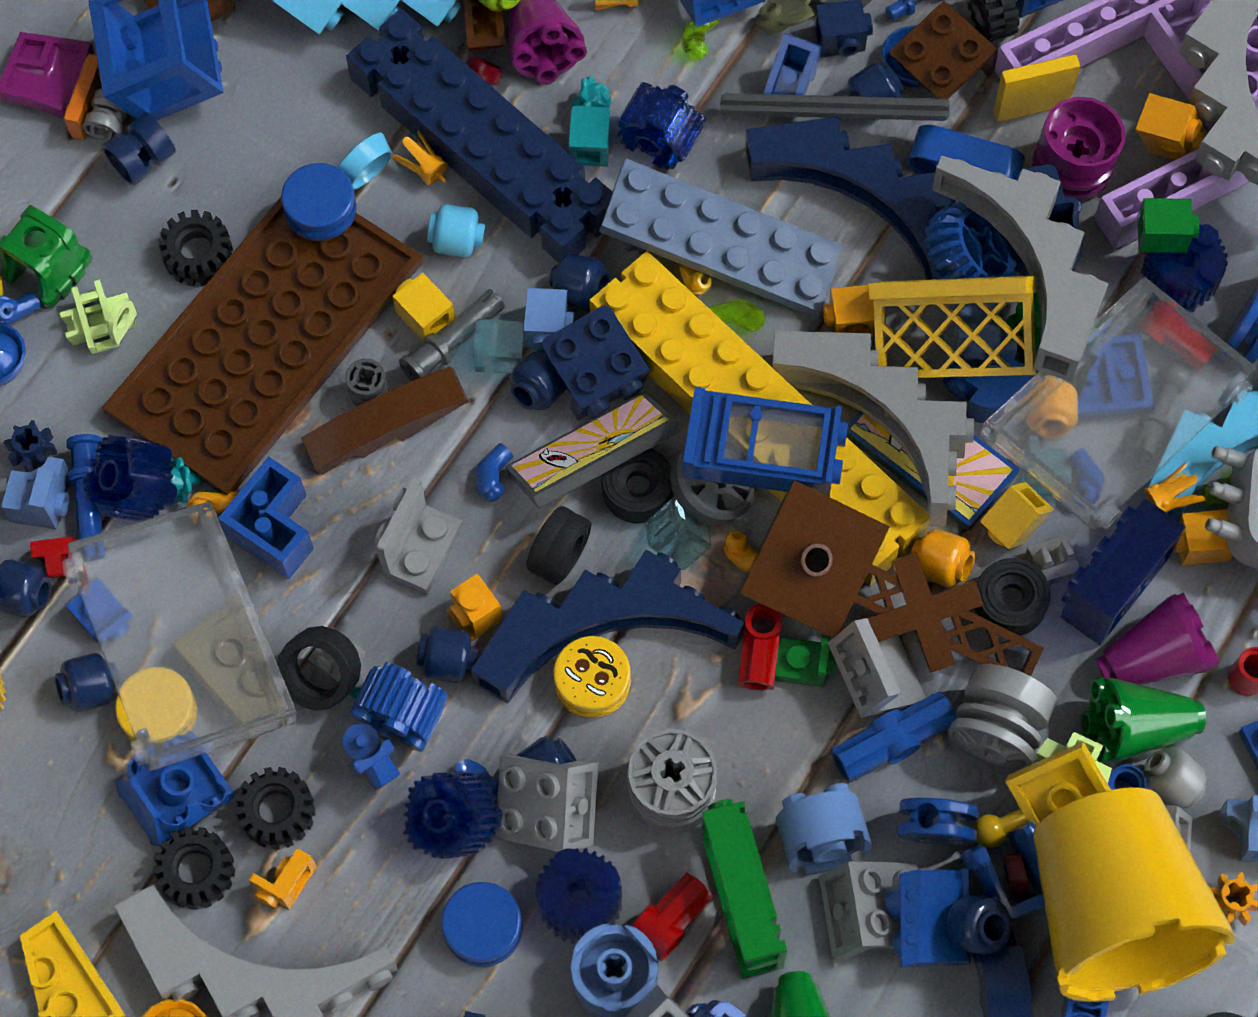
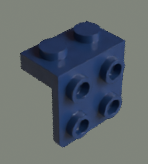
[542,306,650,421]

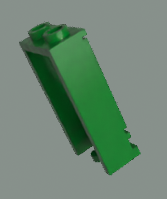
[701,799,787,980]

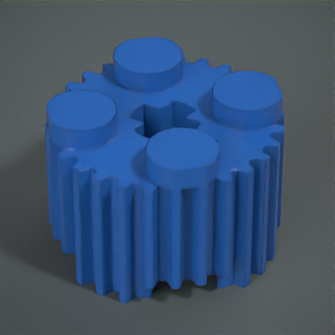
[349,662,449,752]

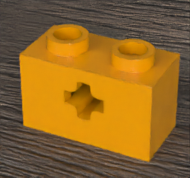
[1135,93,1208,160]

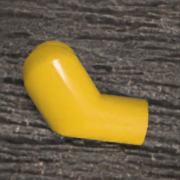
[679,264,712,295]

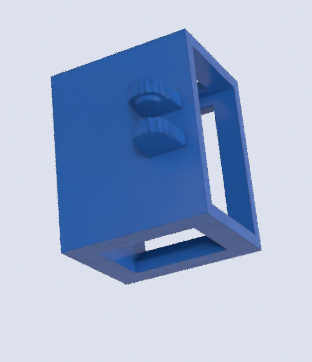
[88,0,224,121]

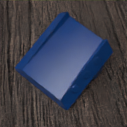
[115,732,235,847]
[884,868,971,968]

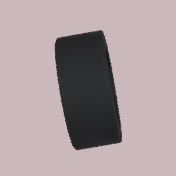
[276,626,361,711]

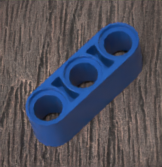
[907,124,1025,181]

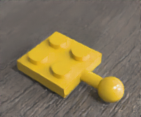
[973,741,1111,848]

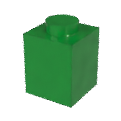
[1137,198,1199,253]

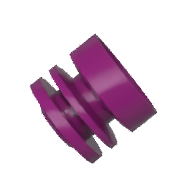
[1032,97,1125,201]

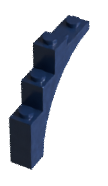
[745,117,956,280]
[471,550,744,703]

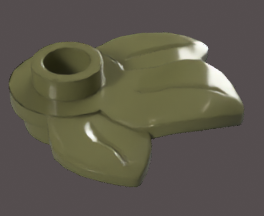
[755,0,814,35]

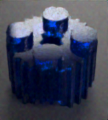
[616,82,707,170]
[1141,224,1228,312]
[83,435,177,522]
[403,771,503,859]
[535,848,623,944]

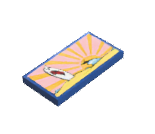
[846,398,1020,532]

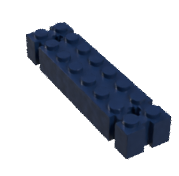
[346,8,613,263]

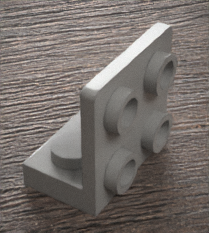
[374,478,464,595]
[828,618,926,718]
[495,754,598,853]
[819,861,918,959]

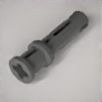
[399,289,505,381]

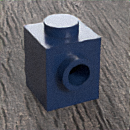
[814,0,873,57]

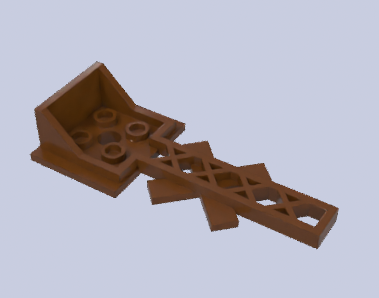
[740,480,1044,676]

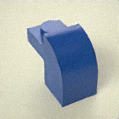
[942,355,1040,424]

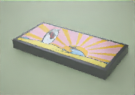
[505,392,680,508]

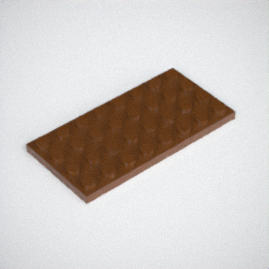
[102,197,423,495]

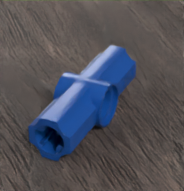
[831,691,957,783]

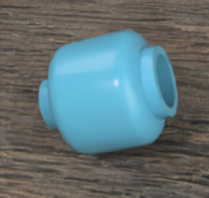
[427,204,485,258]

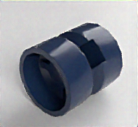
[102,113,176,186]

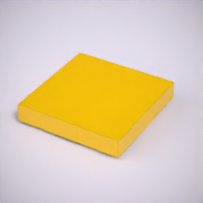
[993,54,1081,122]

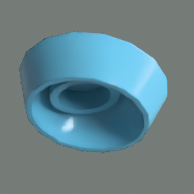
[337,132,392,190]

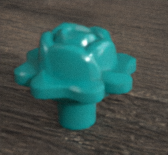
[571,76,612,107]
[157,457,201,504]

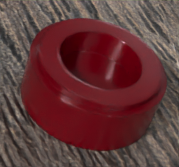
[466,56,503,85]
[1003,852,1029,897]

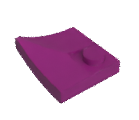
[0,32,95,119]

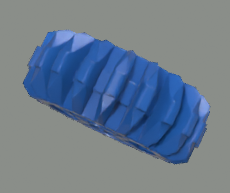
[924,201,1017,304]

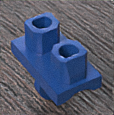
[342,723,400,790]

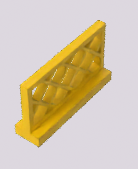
[868,276,1037,378]

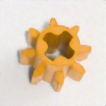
[1210,872,1258,926]

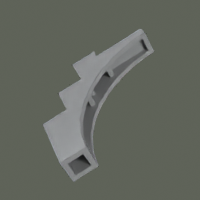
[1179,0,1258,185]
[932,156,1109,382]
[773,331,974,526]
[115,885,398,1017]

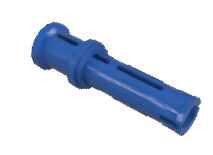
[66,434,105,559]

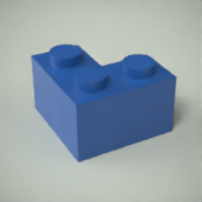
[218,456,314,579]

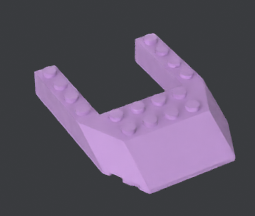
[994,0,1258,249]

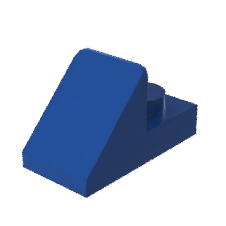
[763,33,821,119]

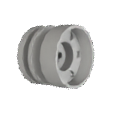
[948,664,1057,769]
[628,729,718,834]

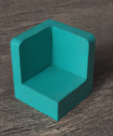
[569,106,611,167]

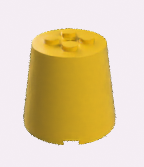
[1034,788,1235,1002]

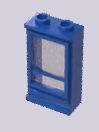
[683,387,848,497]

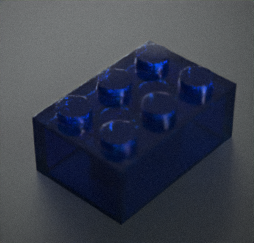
[1060,498,1186,646]

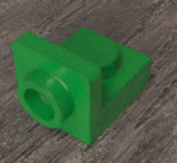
[775,635,836,687]

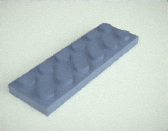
[598,158,843,318]

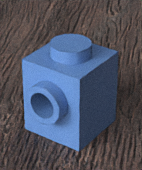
[524,288,574,351]

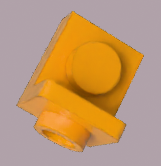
[248,848,317,910]

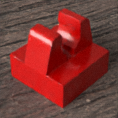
[30,536,78,578]

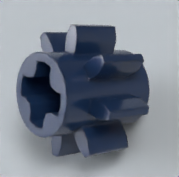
[4,420,58,472]

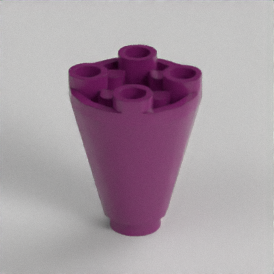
[509,0,587,84]
[1095,593,1220,685]

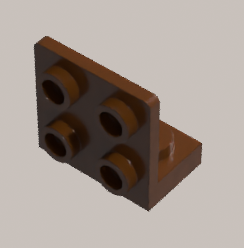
[890,0,998,100]

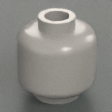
[1143,746,1206,809]

